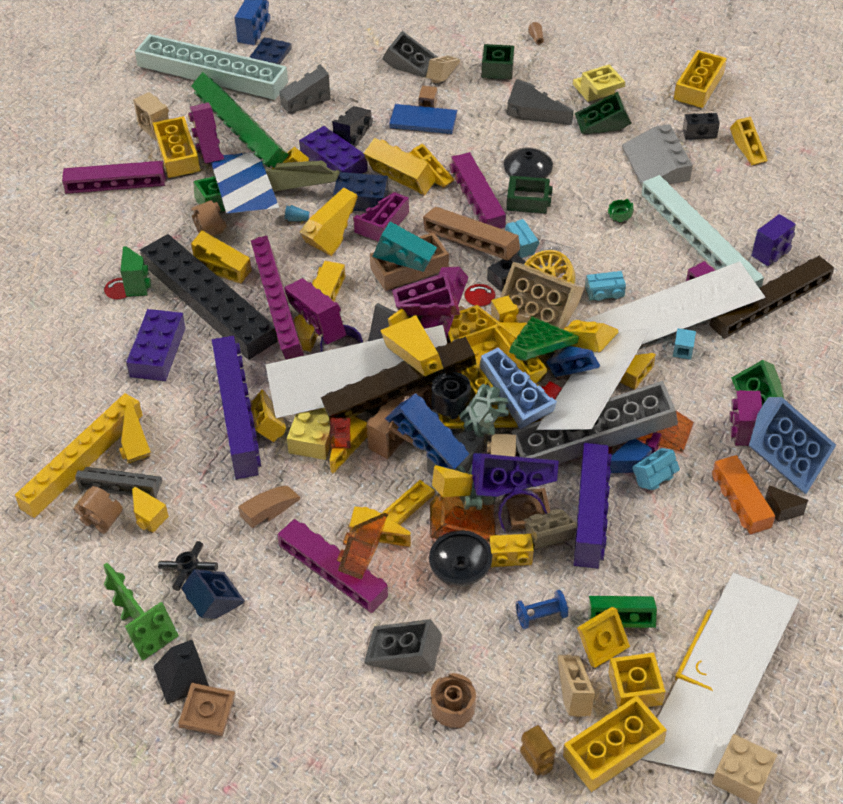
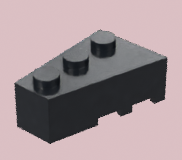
[332,106,373,147]

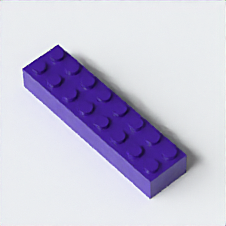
[211,336,262,480]

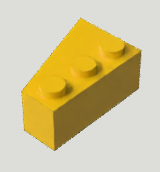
[191,230,252,284]

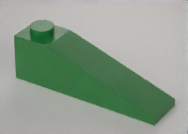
[731,360,784,406]

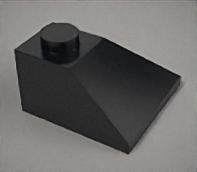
[153,640,209,704]

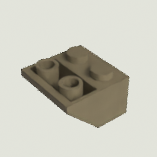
[524,509,577,549]

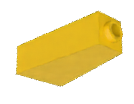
[380,315,443,376]

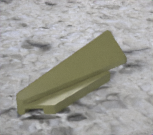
[265,161,340,192]

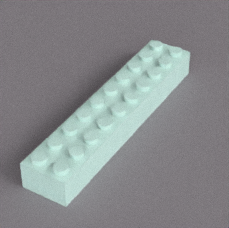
[135,34,288,100]

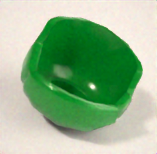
[608,199,634,222]

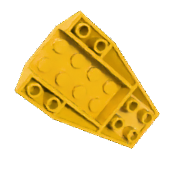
[448,305,547,398]

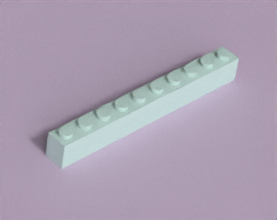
[641,175,764,288]

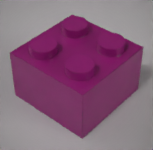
[729,391,762,446]

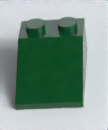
[575,92,632,134]

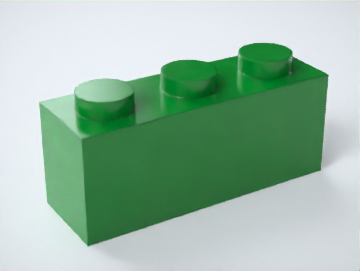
[588,596,657,628]

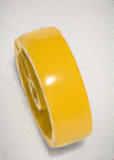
[525,250,576,284]

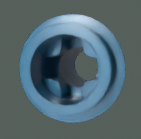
[284,205,310,222]

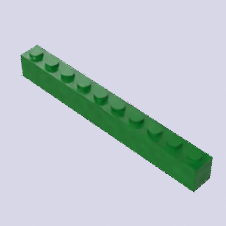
[191,72,289,169]

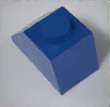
[610,438,652,473]

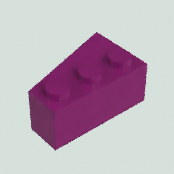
[188,102,224,163]
[353,192,409,242]
[392,272,461,316]

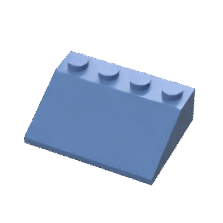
[749,397,836,494]

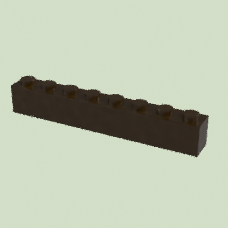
[710,255,834,339]
[320,336,477,425]

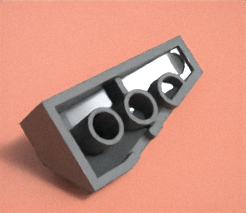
[507,79,573,125]

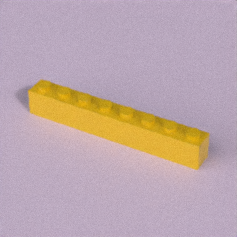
[15,393,143,518]

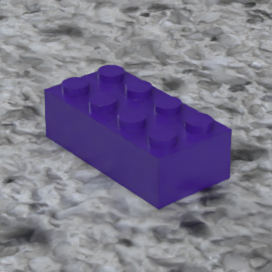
[299,126,368,174]
[126,309,186,382]

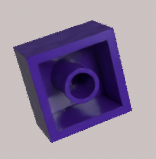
[751,214,796,266]

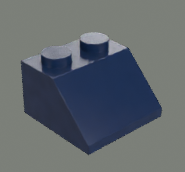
[181,569,245,619]

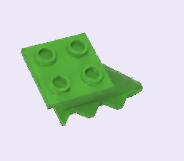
[103,563,179,661]

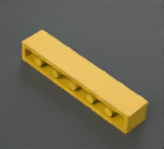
[294,261,346,352]

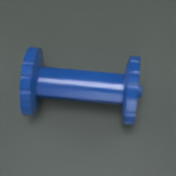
[515,590,569,629]

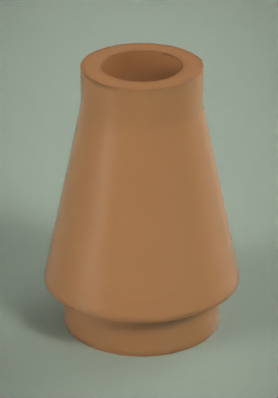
[528,22,544,45]

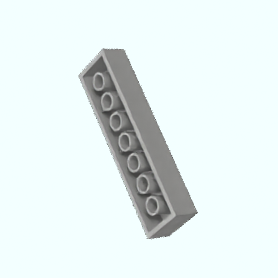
[512,381,678,463]

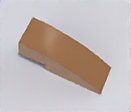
[238,485,300,528]

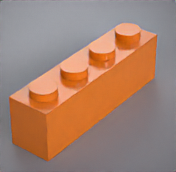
[712,455,775,535]

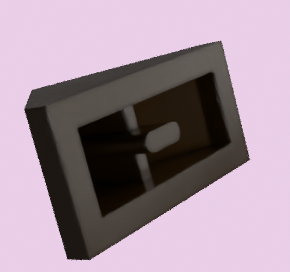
[765,485,809,522]

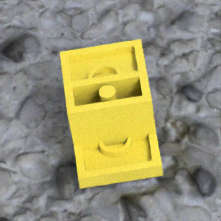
[573,64,625,102]

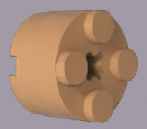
[191,200,227,237]
[73,486,123,534]
[430,673,476,728]

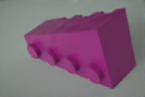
[284,278,346,345]

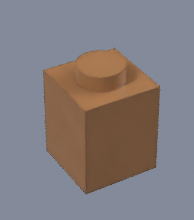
[418,86,437,108]

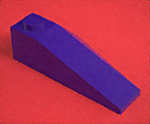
[472,453,559,497]

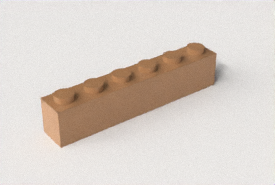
[423,206,520,261]

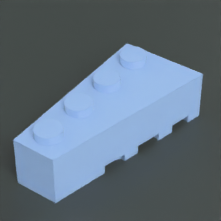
[479,348,557,429]

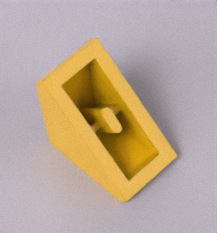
[432,465,473,497]

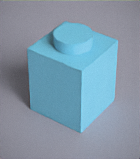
[673,328,696,360]

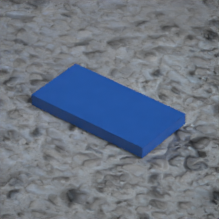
[389,104,457,134]

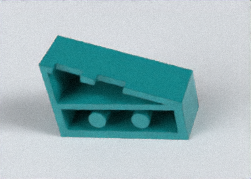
[372,222,437,272]

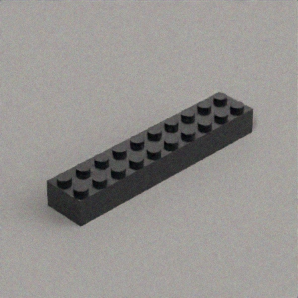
[140,234,278,360]

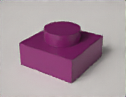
[645,432,661,454]

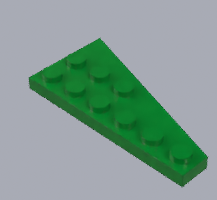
[509,316,579,361]

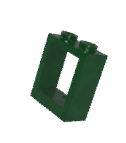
[506,176,553,214]

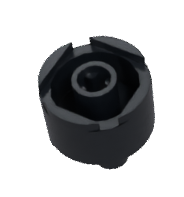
[431,372,471,419]

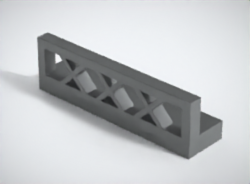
[75,467,163,499]

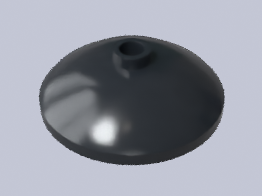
[504,147,553,178]
[429,530,492,586]

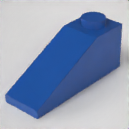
[546,346,600,377]

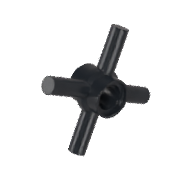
[158,541,218,591]

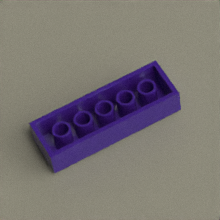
[573,443,612,569]

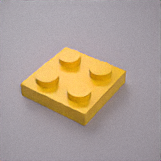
[577,607,630,668]

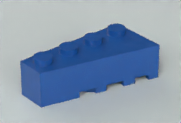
[384,393,469,470]

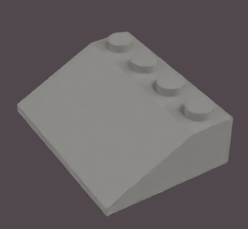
[622,124,693,186]

